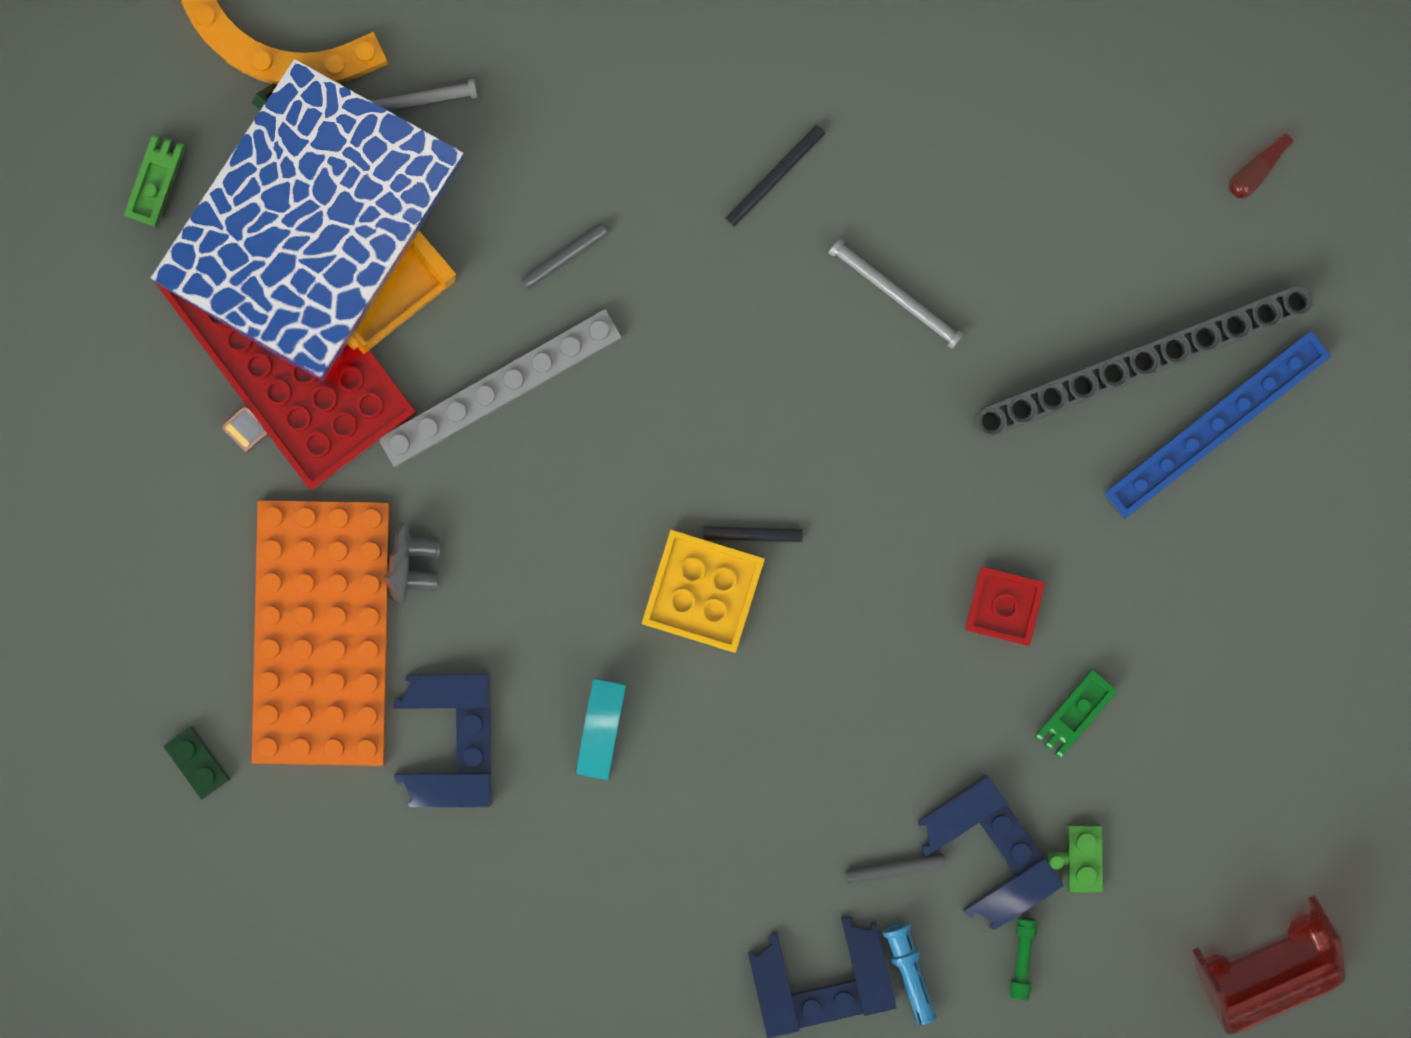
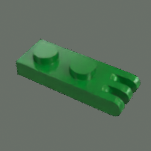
[1034,669,1118,759]

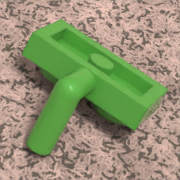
[1045,825,1103,892]

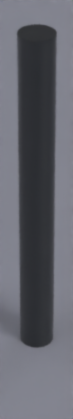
[725,125,825,227]

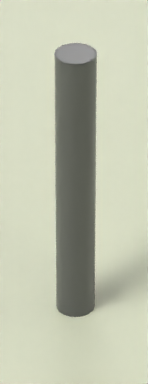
[521,223,608,290]
[846,854,945,884]

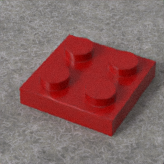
[964,567,1045,647]

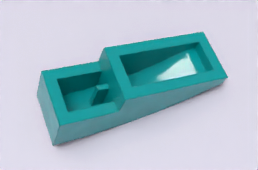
[576,678,627,780]

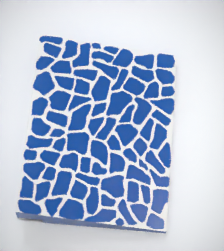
[151,59,464,381]

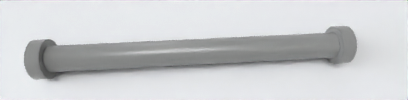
[371,78,478,111]
[828,238,964,349]

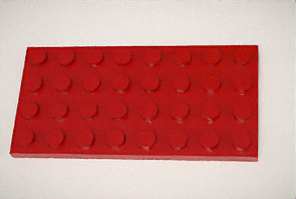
[154,282,417,491]

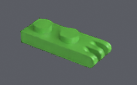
[123,134,186,228]

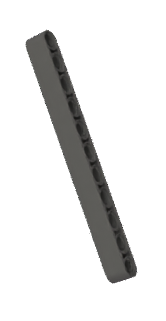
[973,286,1313,438]

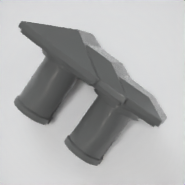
[384,523,440,603]

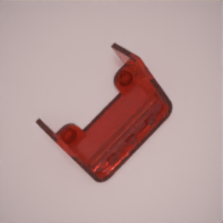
[1193,895,1345,1034]

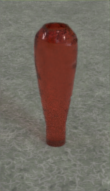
[1229,133,1293,199]

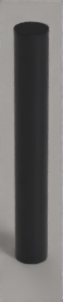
[704,526,803,542]

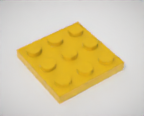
[641,530,765,653]

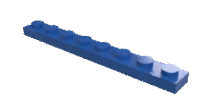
[1103,331,1331,519]

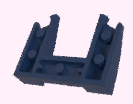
[393,673,492,808]
[918,774,1064,930]
[748,916,897,1038]

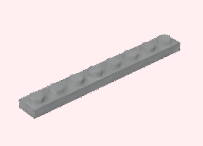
[379,309,622,468]

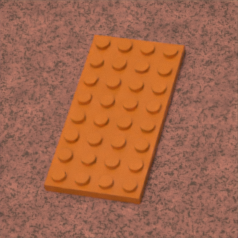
[251,501,390,766]

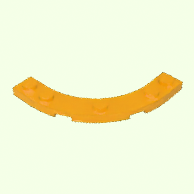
[181,0,388,85]

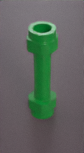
[1009,918,1037,1000]

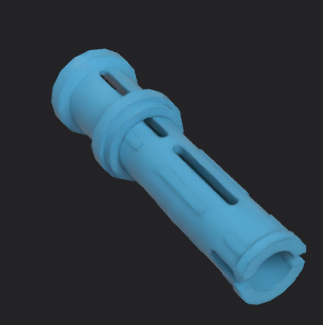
[882,922,937,1025]

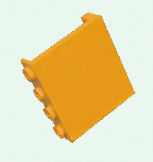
[347,231,456,354]

